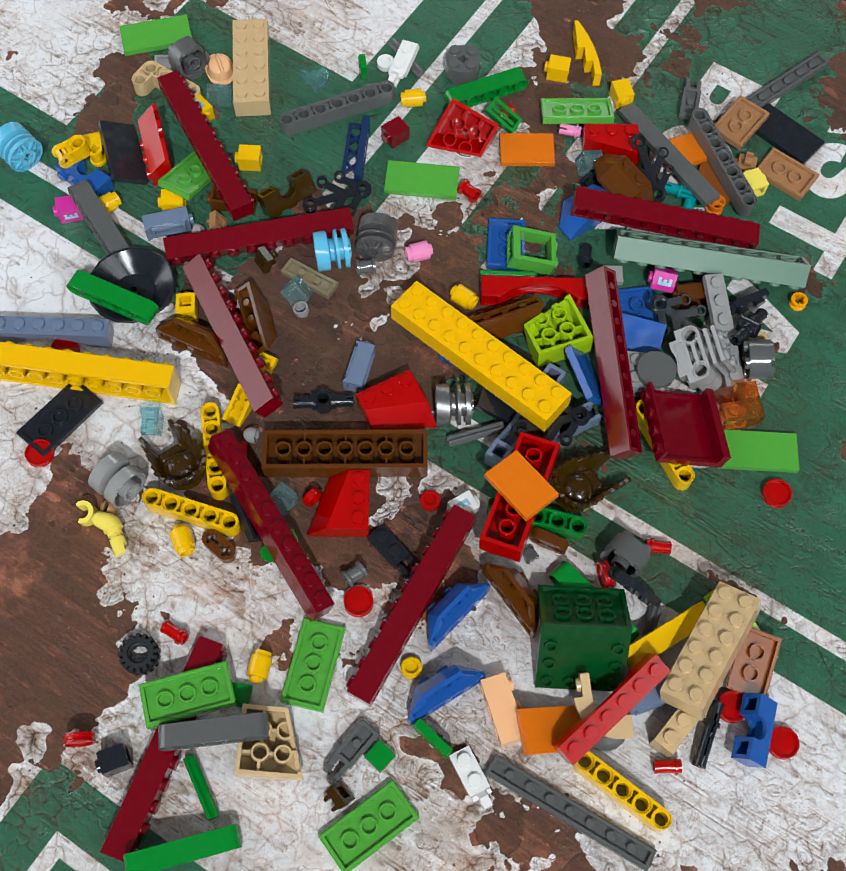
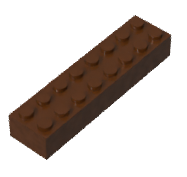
[262,429,428,477]

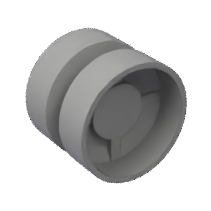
[88,452,146,508]

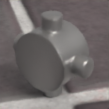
[523,546,539,564]

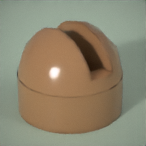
[100,500,118,515]

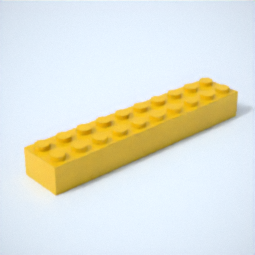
[391,281,572,432]
[0,341,181,405]

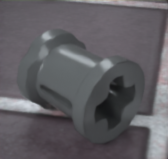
[356,257,376,276]
[340,560,368,588]

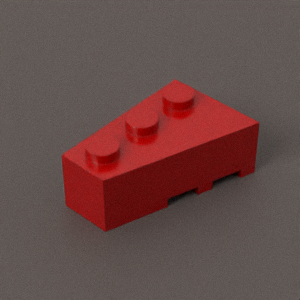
[581,124,640,166]

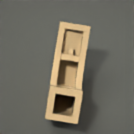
[572,672,635,739]

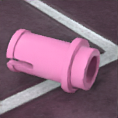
[559,124,582,139]

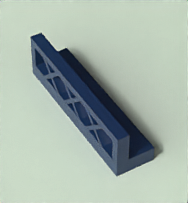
[340,116,370,184]

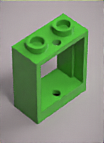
[507,225,558,275]

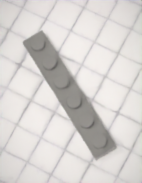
[702,273,745,388]

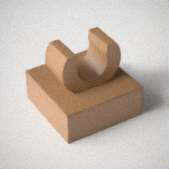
[738,151,758,172]
[206,210,227,231]

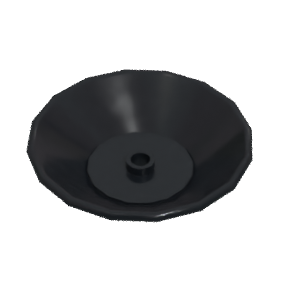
[90,247,176,323]

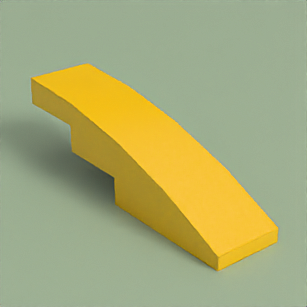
[573,20,602,86]
[222,352,278,427]

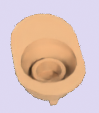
[204,53,233,86]

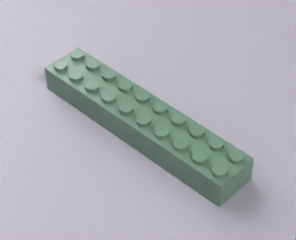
[613,228,811,289]

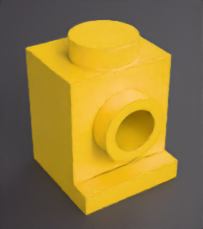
[175,292,199,322]

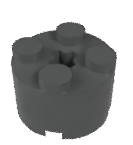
[168,36,210,80]
[445,45,480,86]
[740,339,775,379]
[600,530,651,579]

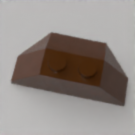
[593,153,654,202]
[233,282,277,354]
[468,295,545,339]
[155,317,228,368]
[481,563,540,639]

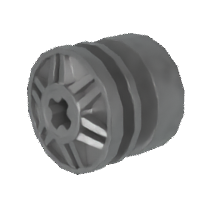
[355,212,398,262]
[435,383,474,426]

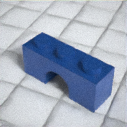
[54,159,114,197]
[731,693,778,768]

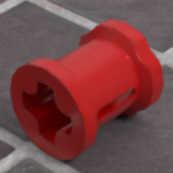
[457,179,482,204]

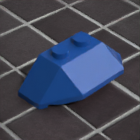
[559,184,608,241]
[427,583,491,652]
[408,664,486,726]

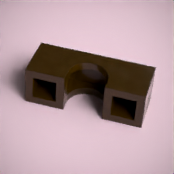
[255,168,317,218]

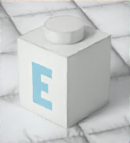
[447,490,481,515]

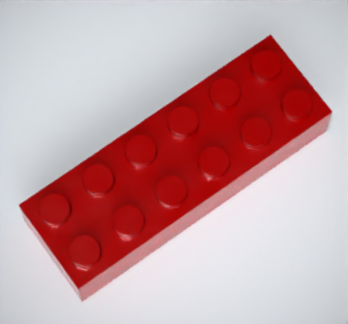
[479,432,560,562]

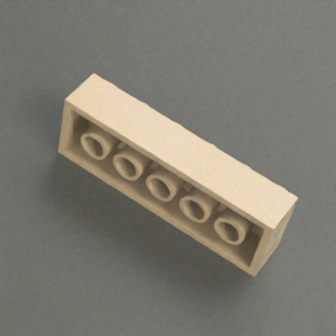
[233,19,271,117]
[660,581,761,721]

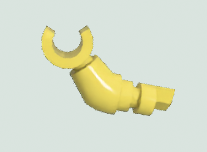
[76,500,127,558]

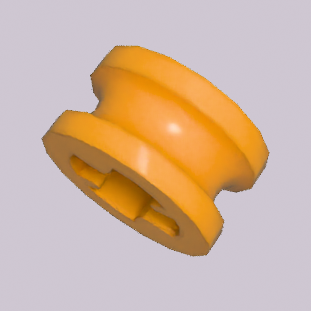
[789,292,808,311]

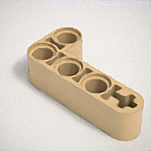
[131,61,202,97]

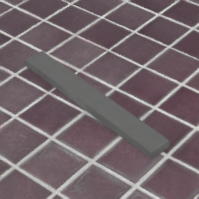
[716,52,830,121]
[618,102,720,207]
[484,754,657,871]

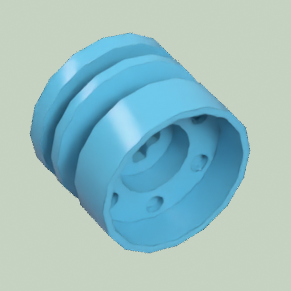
[0,122,43,172]
[313,228,352,272]

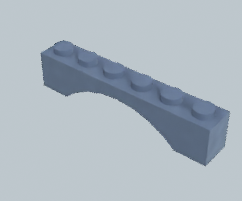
[0,316,114,348]
[484,362,567,468]

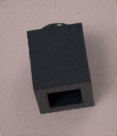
[95,742,133,778]

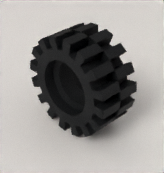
[118,633,161,676]

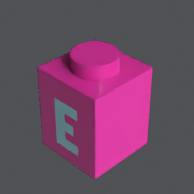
[53,195,84,224]
[648,267,678,293]

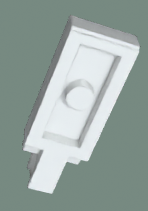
[388,40,419,88]
[449,745,493,811]

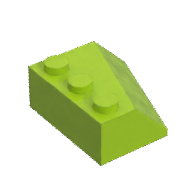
[524,294,593,368]

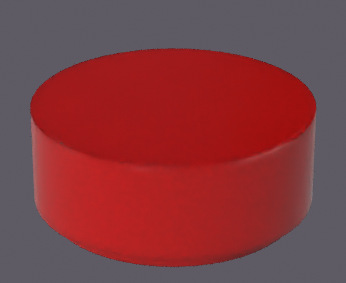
[302,487,322,508]
[420,490,441,512]

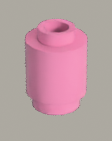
[404,240,433,263]

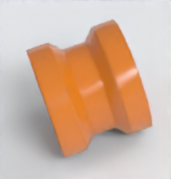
[704,195,726,215]

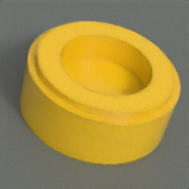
[401,656,422,680]

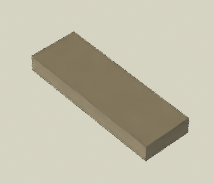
[281,257,339,300]

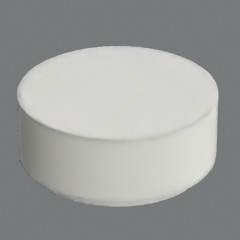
[377,54,394,72]

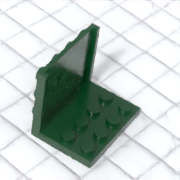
[534,584,632,692]

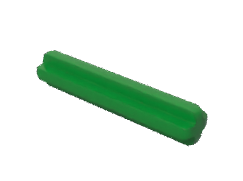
[480,270,536,280]
[183,754,219,821]

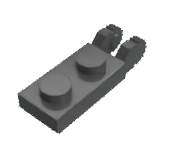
[678,78,702,120]
[323,719,380,782]

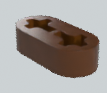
[529,527,569,554]
[202,529,237,563]

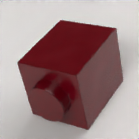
[381,116,410,149]

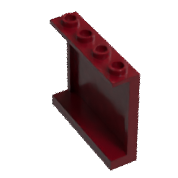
[640,382,731,468]

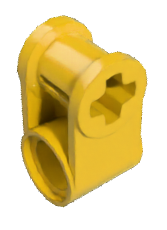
[83,131,107,167]
[52,135,91,168]

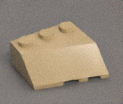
[234,704,303,781]

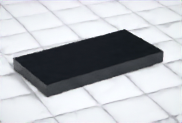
[755,103,825,165]
[98,120,148,185]
[474,339,532,424]
[16,384,104,457]

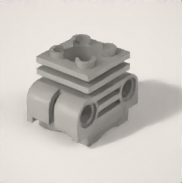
[669,325,737,393]

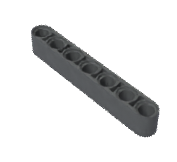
[279,80,395,136]
[688,107,758,217]

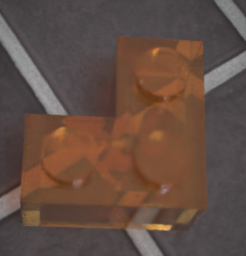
[719,381,766,430]

